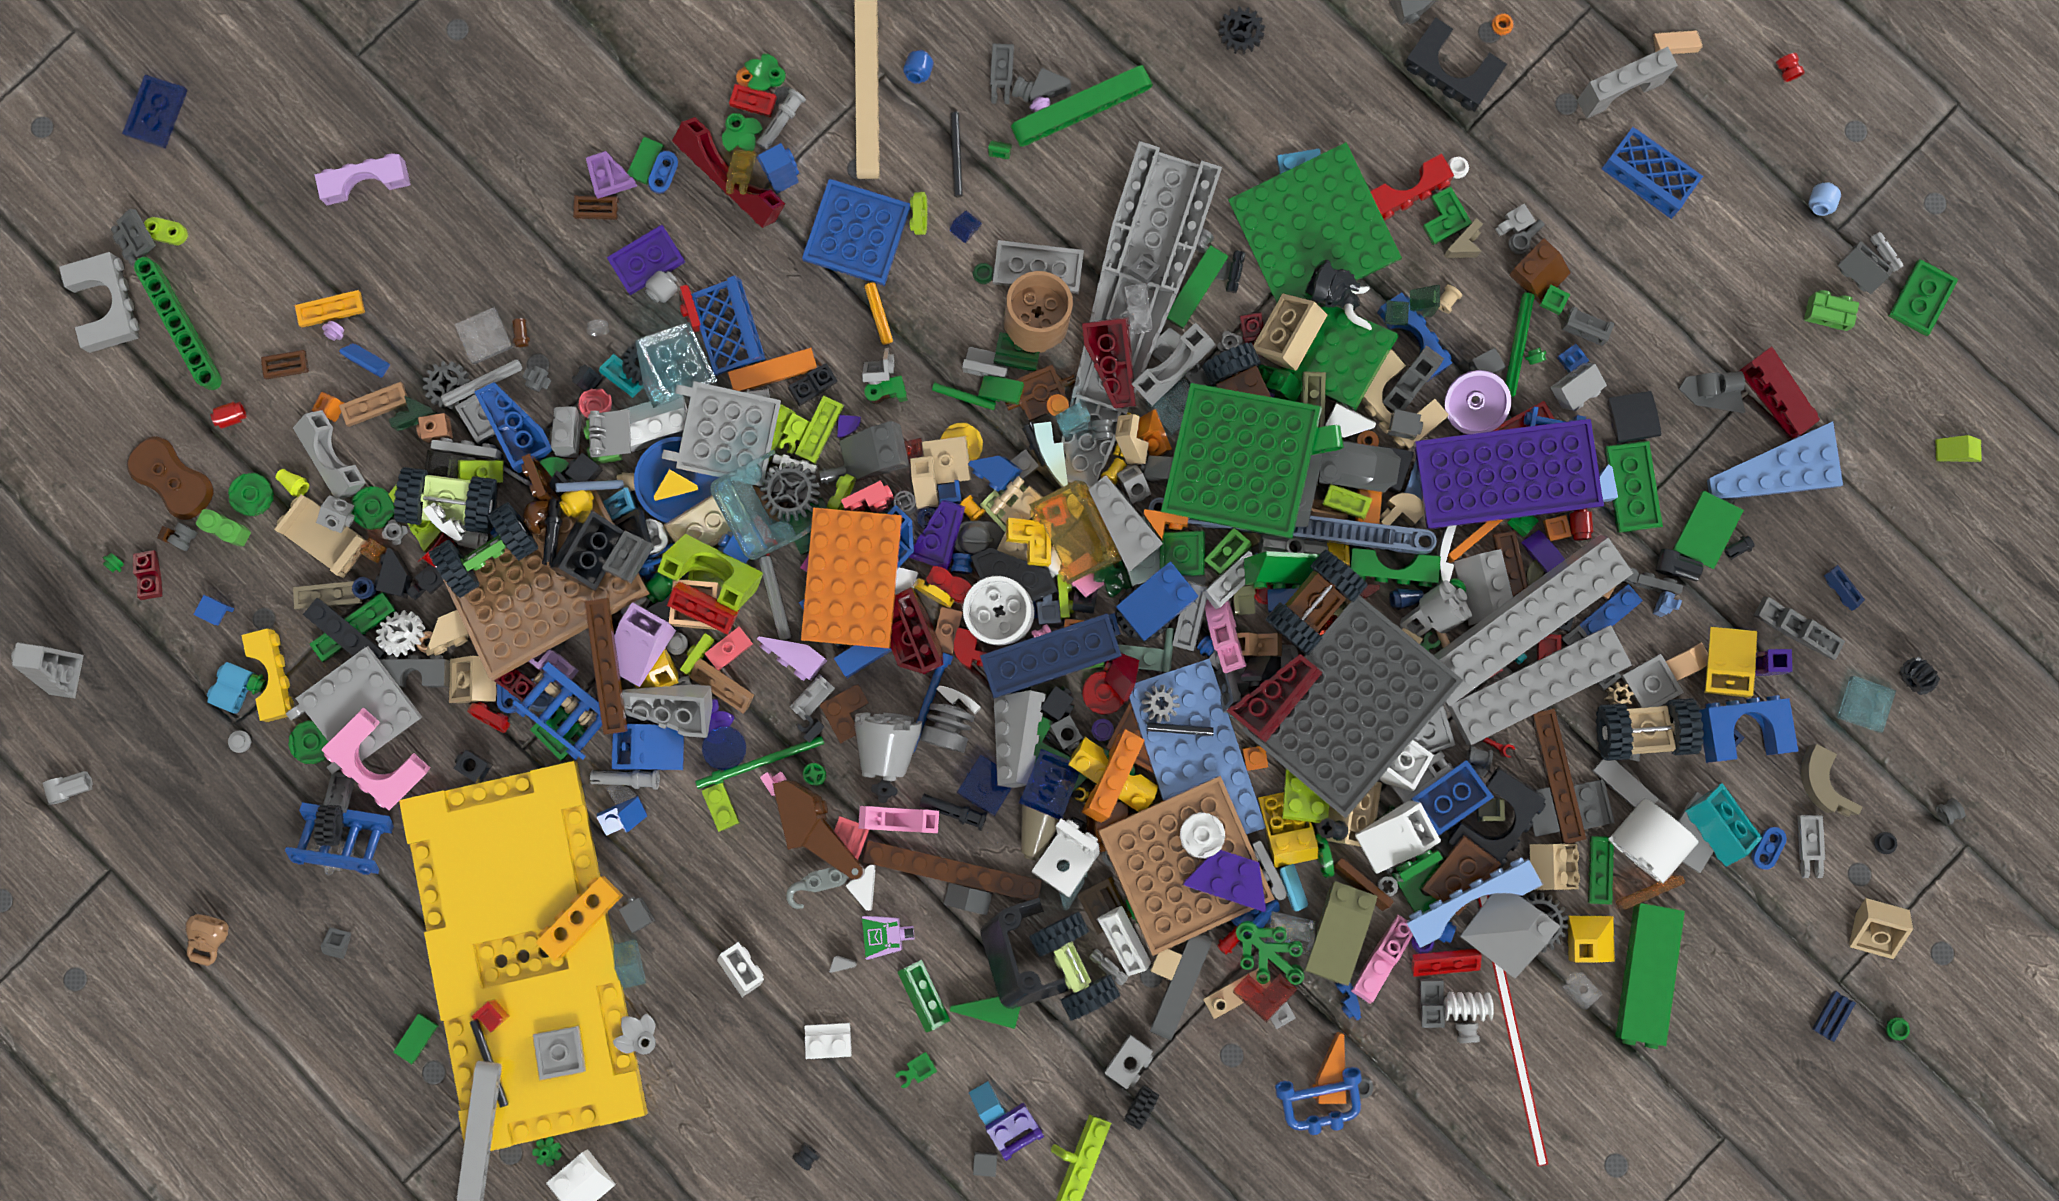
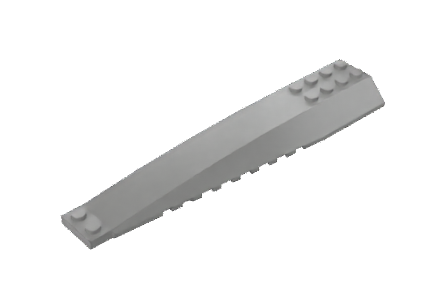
[1053,141,1222,489]

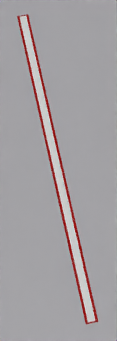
[1478,895,1548,1167]

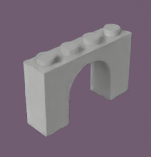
[1577,47,1678,119]
[59,252,140,353]

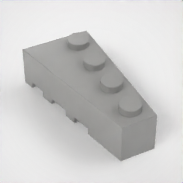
[12,643,84,698]

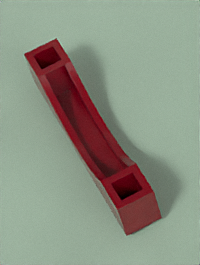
[672,117,785,228]

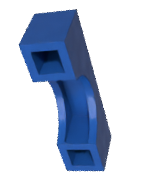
[1377,293,1452,382]

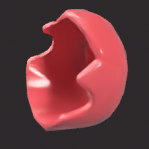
[578,389,612,419]

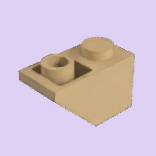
[426,610,469,656]

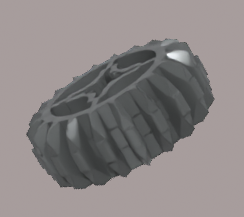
[760,462,820,522]
[1521,892,1569,953]

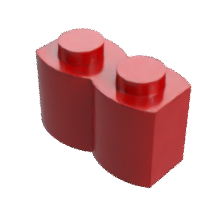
[926,566,972,604]

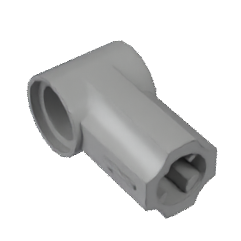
[42,771,93,805]

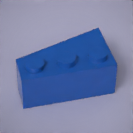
[757,143,800,194]

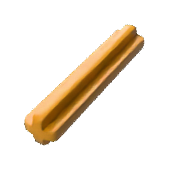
[865,282,893,345]

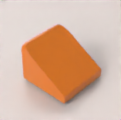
[312,392,344,422]

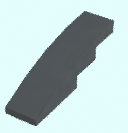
[1753,596,1845,660]

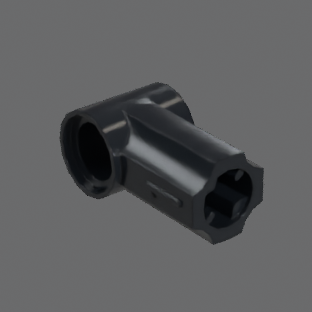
[1655,549,1704,581]

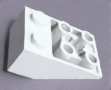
[1355,800,1441,873]

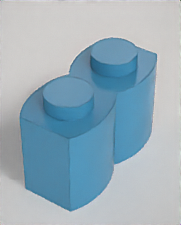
[207,662,256,714]

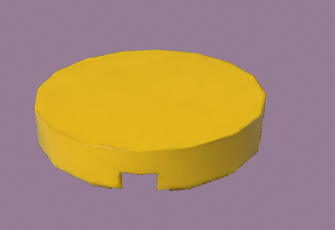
[940,423,983,462]
[913,578,954,608]

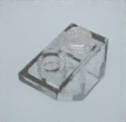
[1125,283,1153,334]

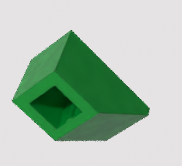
[1258,364,1301,402]

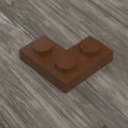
[820,684,869,744]

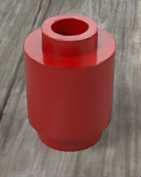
[210,402,247,429]
[1569,509,1593,541]

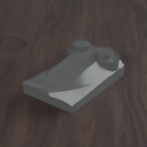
[1319,441,1401,493]

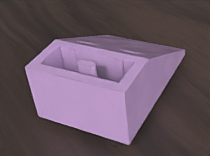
[614,602,676,687]

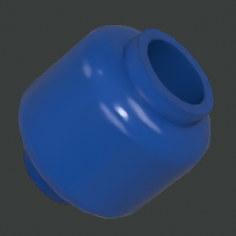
[903,50,934,84]

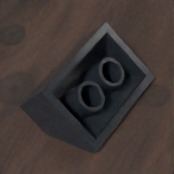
[549,510,624,591]

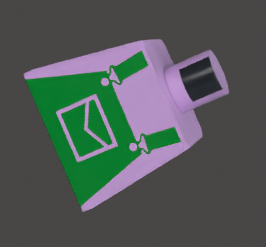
[862,916,915,960]

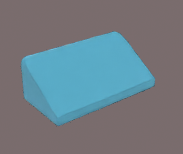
[1278,864,1308,911]

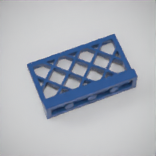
[1602,127,1703,219]
[691,275,766,376]

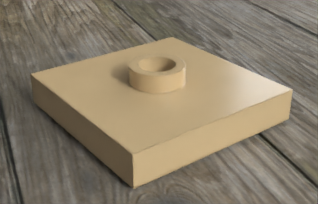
[922,436,972,484]

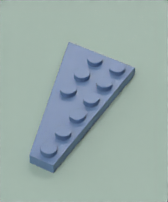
[1707,422,1843,500]

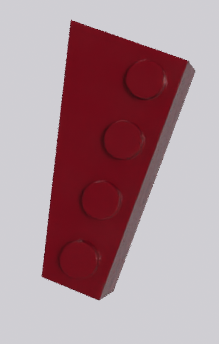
[1739,346,1820,440]
[1226,654,1322,742]

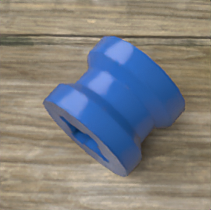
[951,553,973,574]

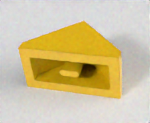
[654,469,698,501]

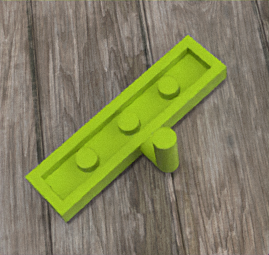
[1051,1114,1111,1201]

